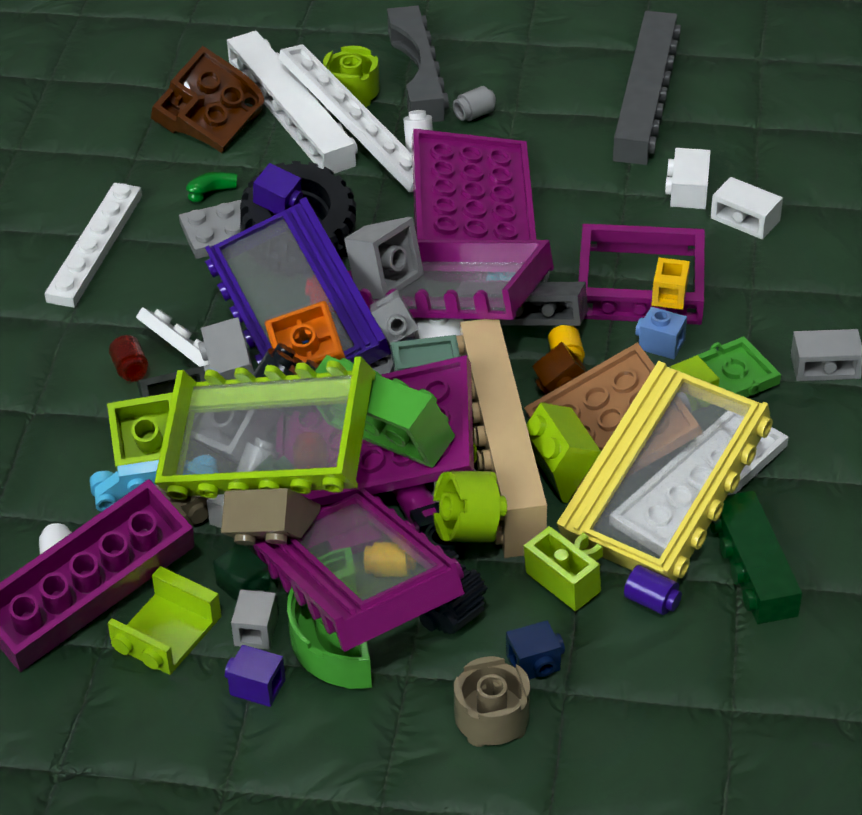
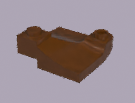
[151,46,264,153]

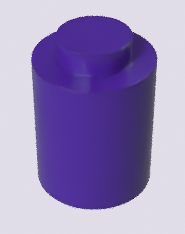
[624,565,682,615]

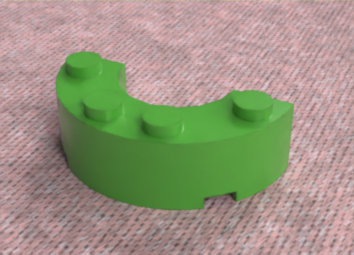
[287,549,372,689]

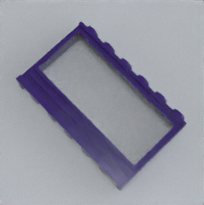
[205,197,391,365]

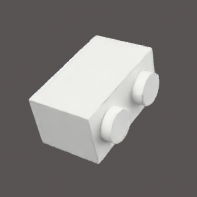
[665,148,711,209]
[711,177,783,240]

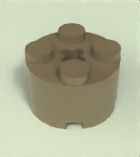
[454,656,530,747]

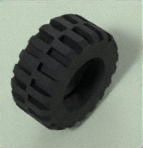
[240,161,356,277]

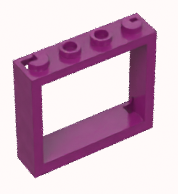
[578,223,705,325]

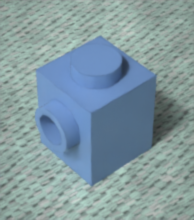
[635,307,687,360]

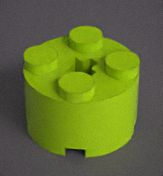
[323,46,380,107]
[433,471,507,542]

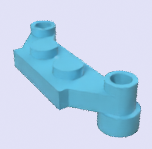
[90,456,219,512]

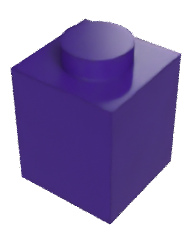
[253,163,303,214]
[225,644,286,707]

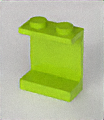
[108,566,222,675]

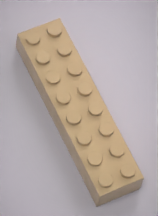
[456,319,547,558]

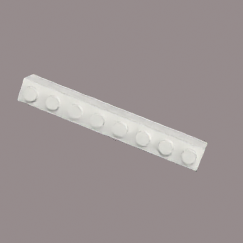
[227,30,358,174]

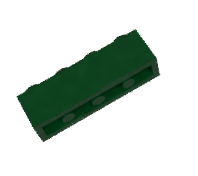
[709,490,802,625]

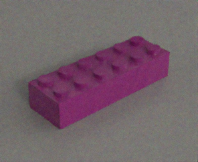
[0,479,195,672]

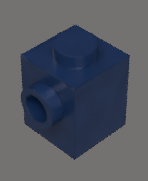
[506,620,565,679]

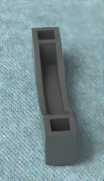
[387,5,449,122]

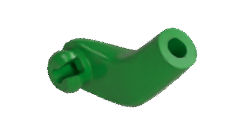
[186,172,237,202]

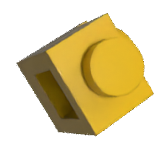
[652,257,690,310]

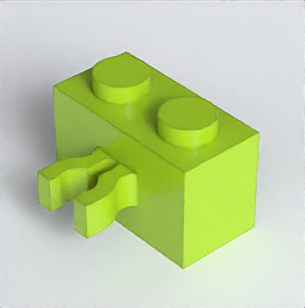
[523,526,603,612]

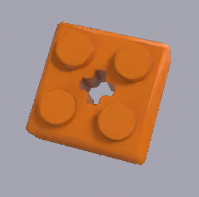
[265,301,346,365]

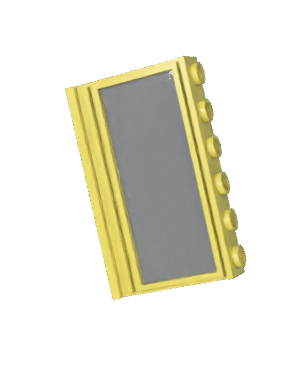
[557,361,773,581]

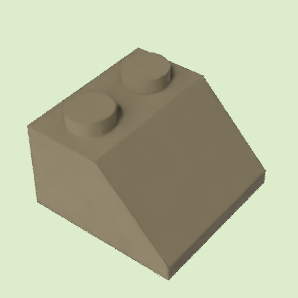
[221,488,321,545]

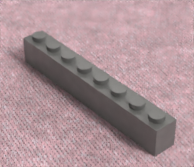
[613,11,681,165]

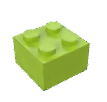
[107,392,173,471]

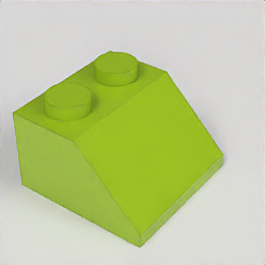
[526,402,601,503]

